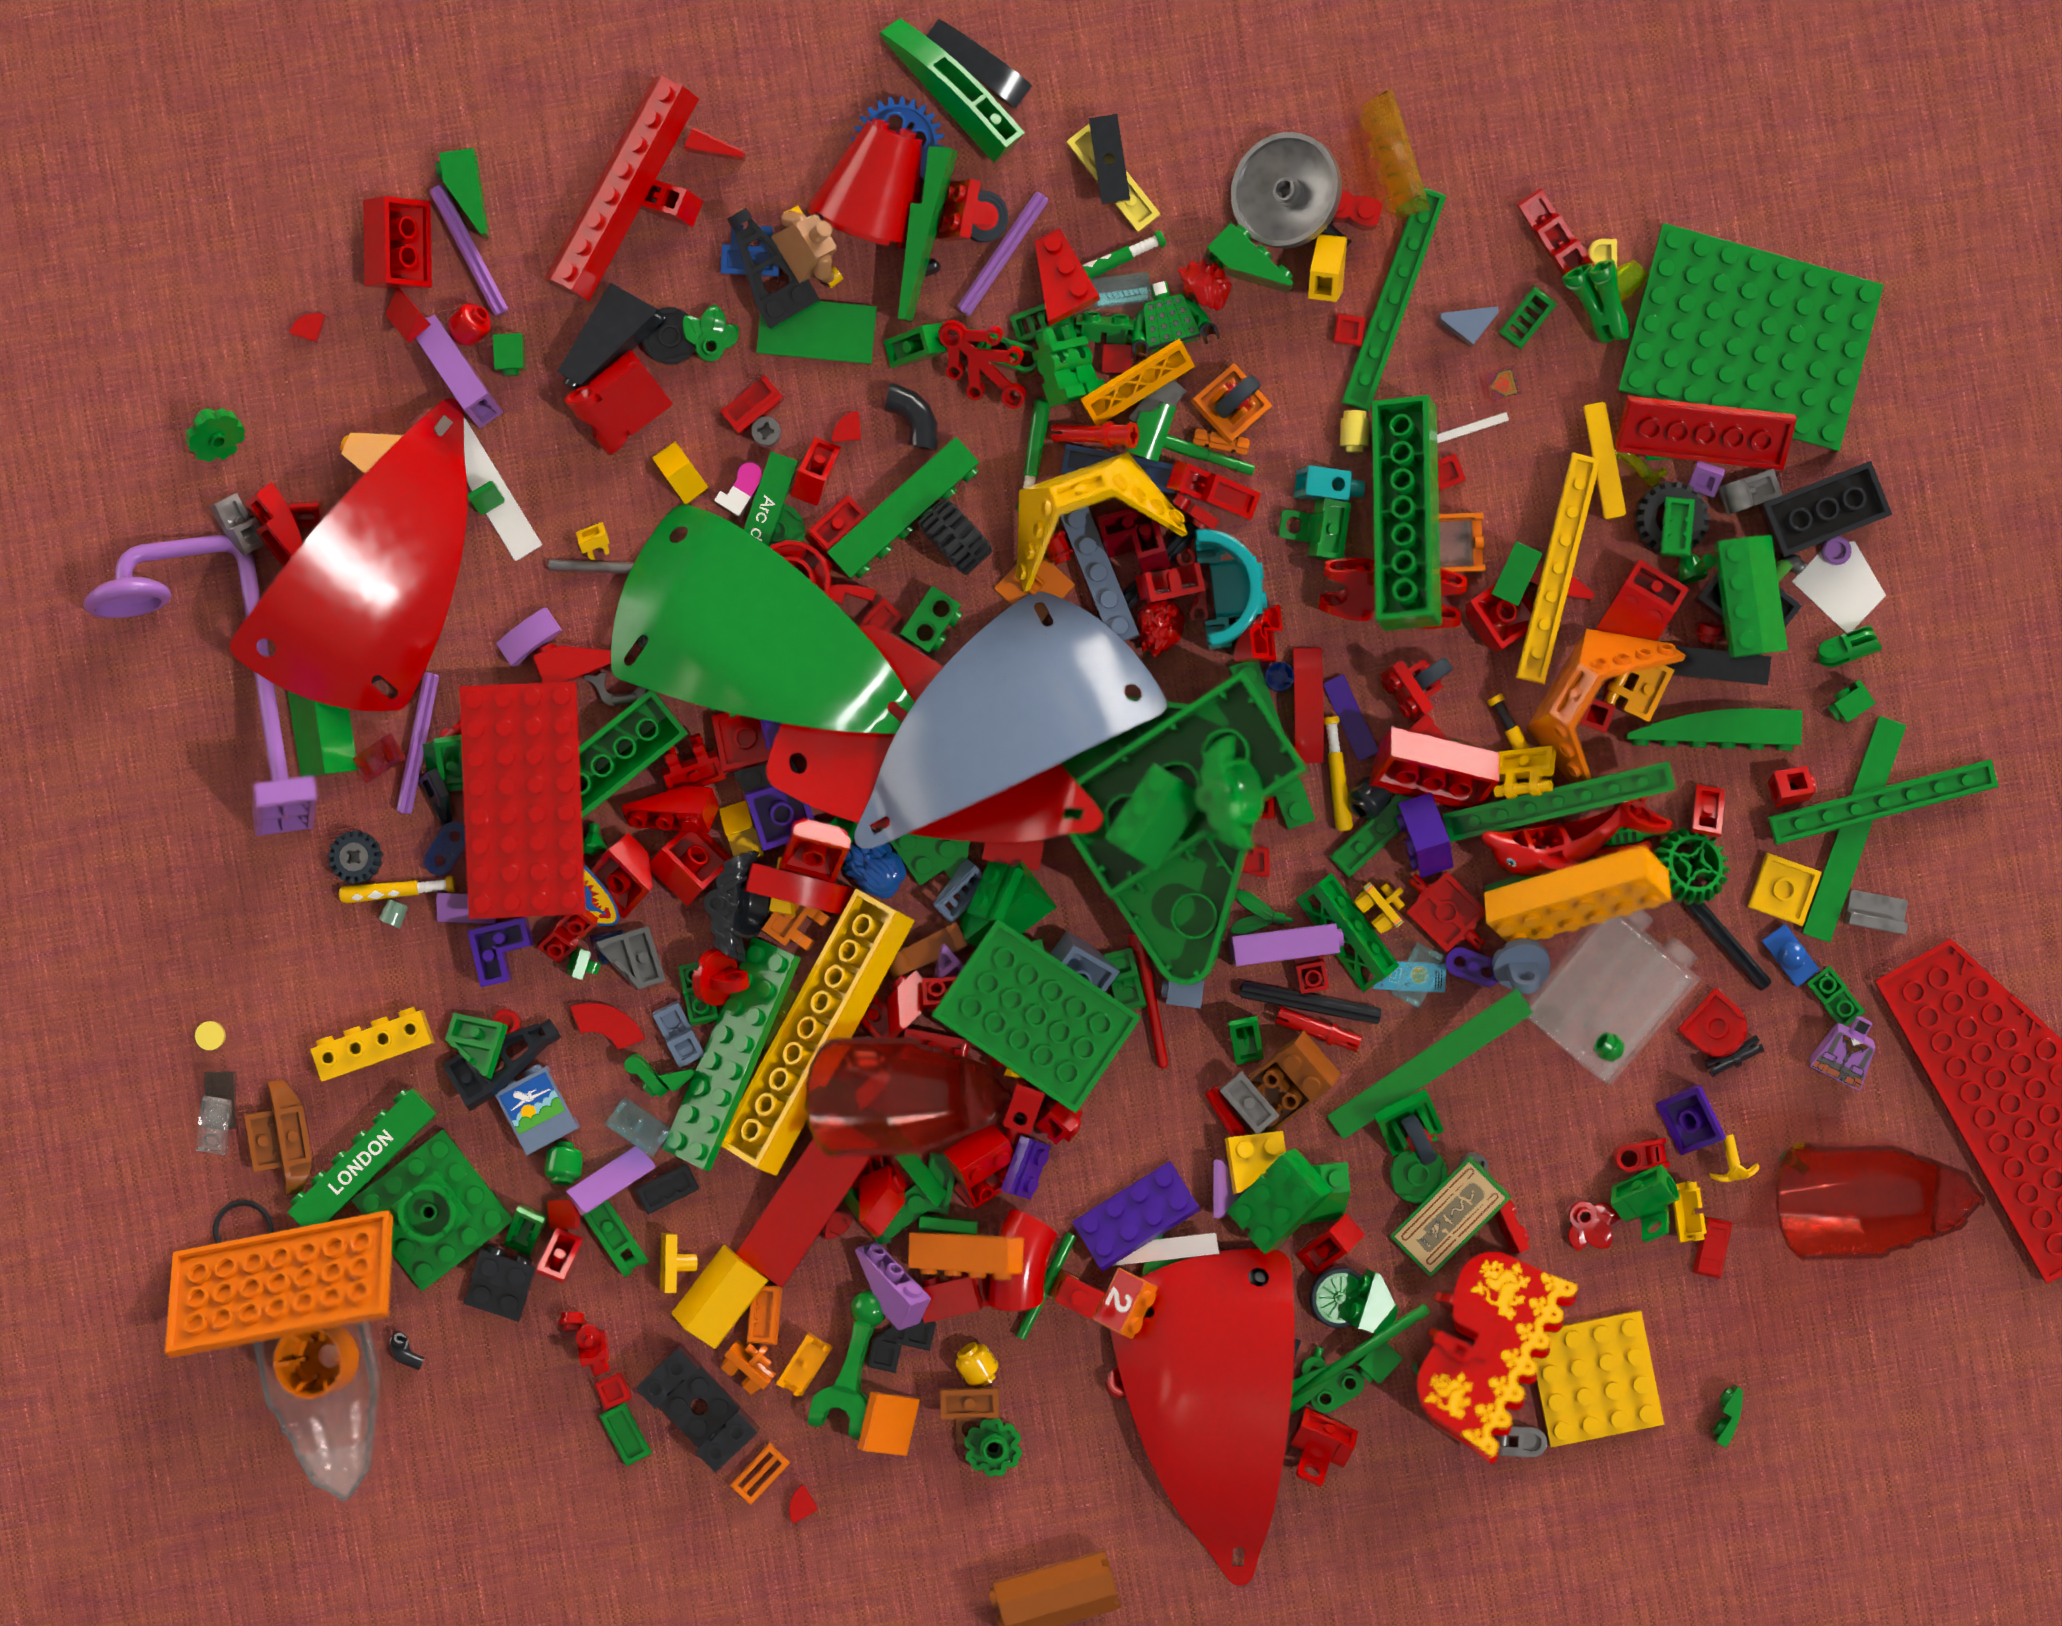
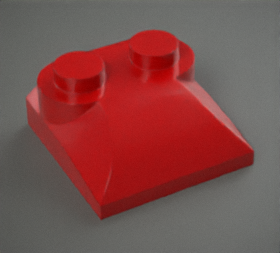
[1465,584,1533,652]
[779,819,851,883]

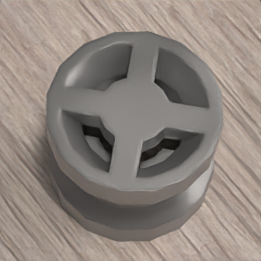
[752,417,781,447]

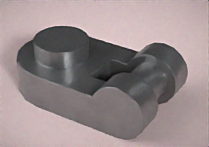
[1497,1426,1547,1457]

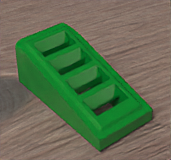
[1498,285,1557,349]
[1009,303,1076,343]

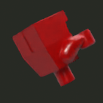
[1035,1099,1083,1145]

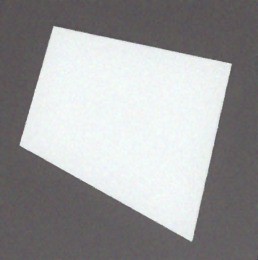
[1792,541,1886,633]

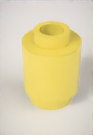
[1340,410,1369,453]

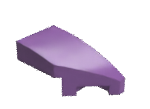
[934,943,964,978]

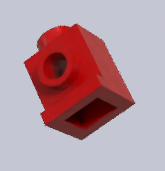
[1767,766,1816,808]

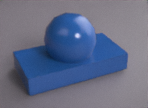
[1761,924,1820,987]

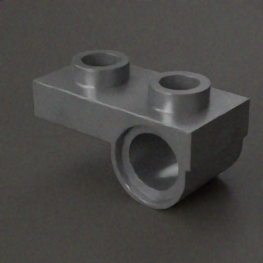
[1718,469,1783,515]

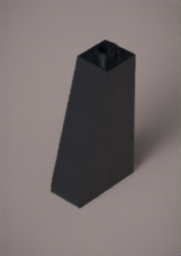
[557,282,666,390]

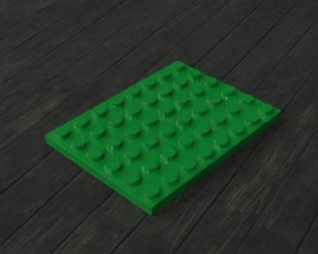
[1617,223,1884,452]

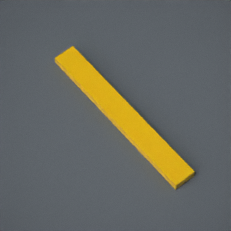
[1515,453,1601,685]

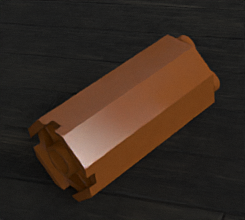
[989,1549,1121,1626]

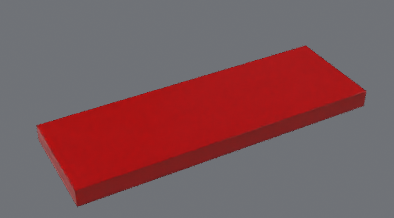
[1614,396,1797,470]
[736,1114,878,1288]

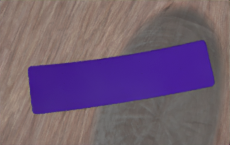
[1323,674,1378,761]

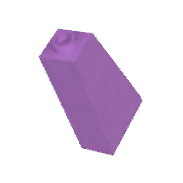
[416,314,503,428]
[1228,924,1344,966]

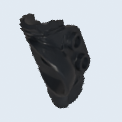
[704,851,770,962]

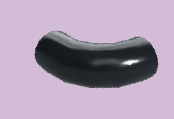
[885,383,938,451]

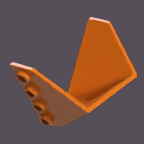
[1526,628,1686,784]

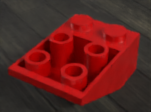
[1594,559,1689,641]

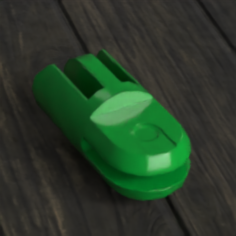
[1817,625,1882,668]

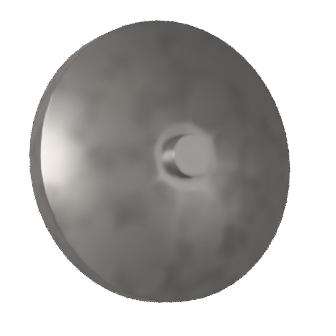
[1231,132,1342,248]

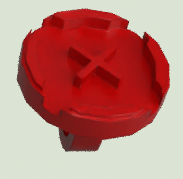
[692,948,750,1006]

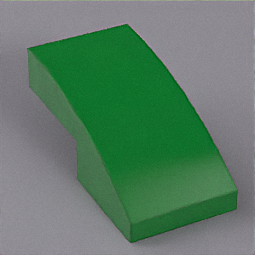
[1104,947,1146,1011]

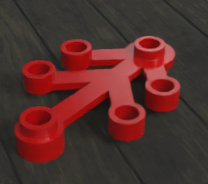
[938,320,1026,409]

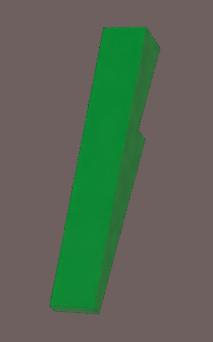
[898,146,958,322]

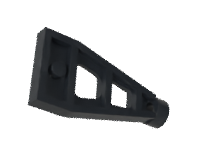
[727,208,820,329]
[442,1018,562,1111]

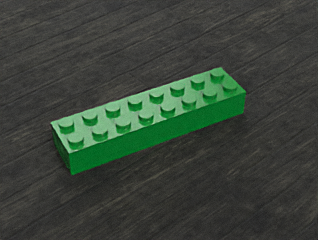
[1372,395,1442,631]

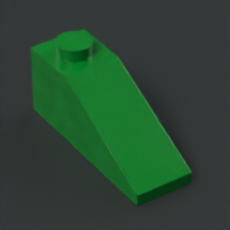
[435,148,489,238]

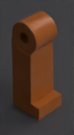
[888,922,968,979]

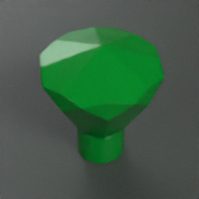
[583,823,607,855]

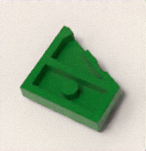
[445,1013,508,1079]

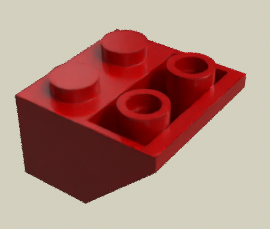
[944,1121,1014,1208]

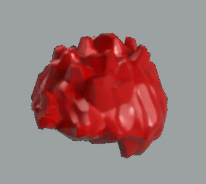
[1177,260,1232,311]
[1137,599,1185,658]

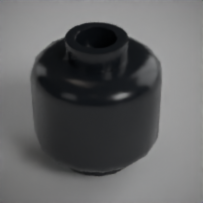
[1348,776,1391,819]

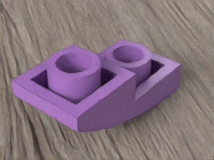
[496,608,562,666]

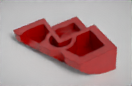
[1234,605,1283,663]

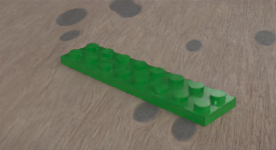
[662,937,801,1172]

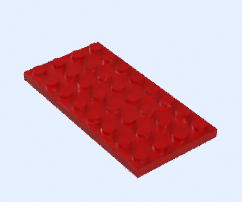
[459,681,586,919]

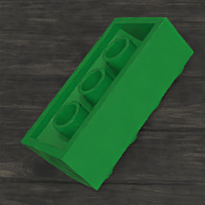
[1713,535,1788,659]

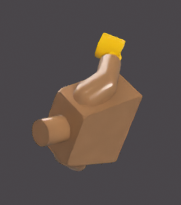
[771,205,843,288]

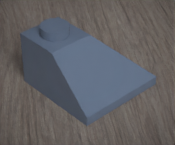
[1050,931,1120,992]

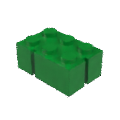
[1226,1148,1334,1254]

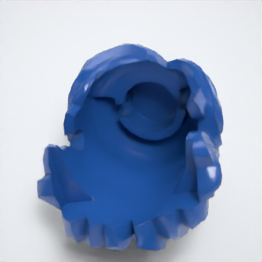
[842,832,906,899]

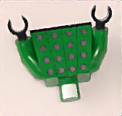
[1131,281,1220,361]

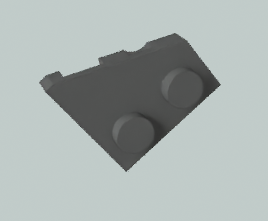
[594,926,666,990]

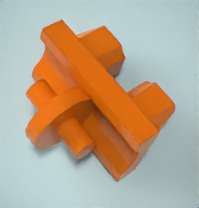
[721,1339,776,1394]

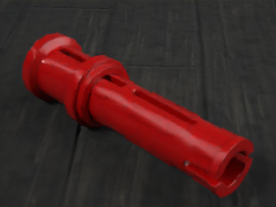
[1051,421,1139,449]

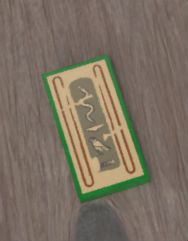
[1390,1155,1512,1277]

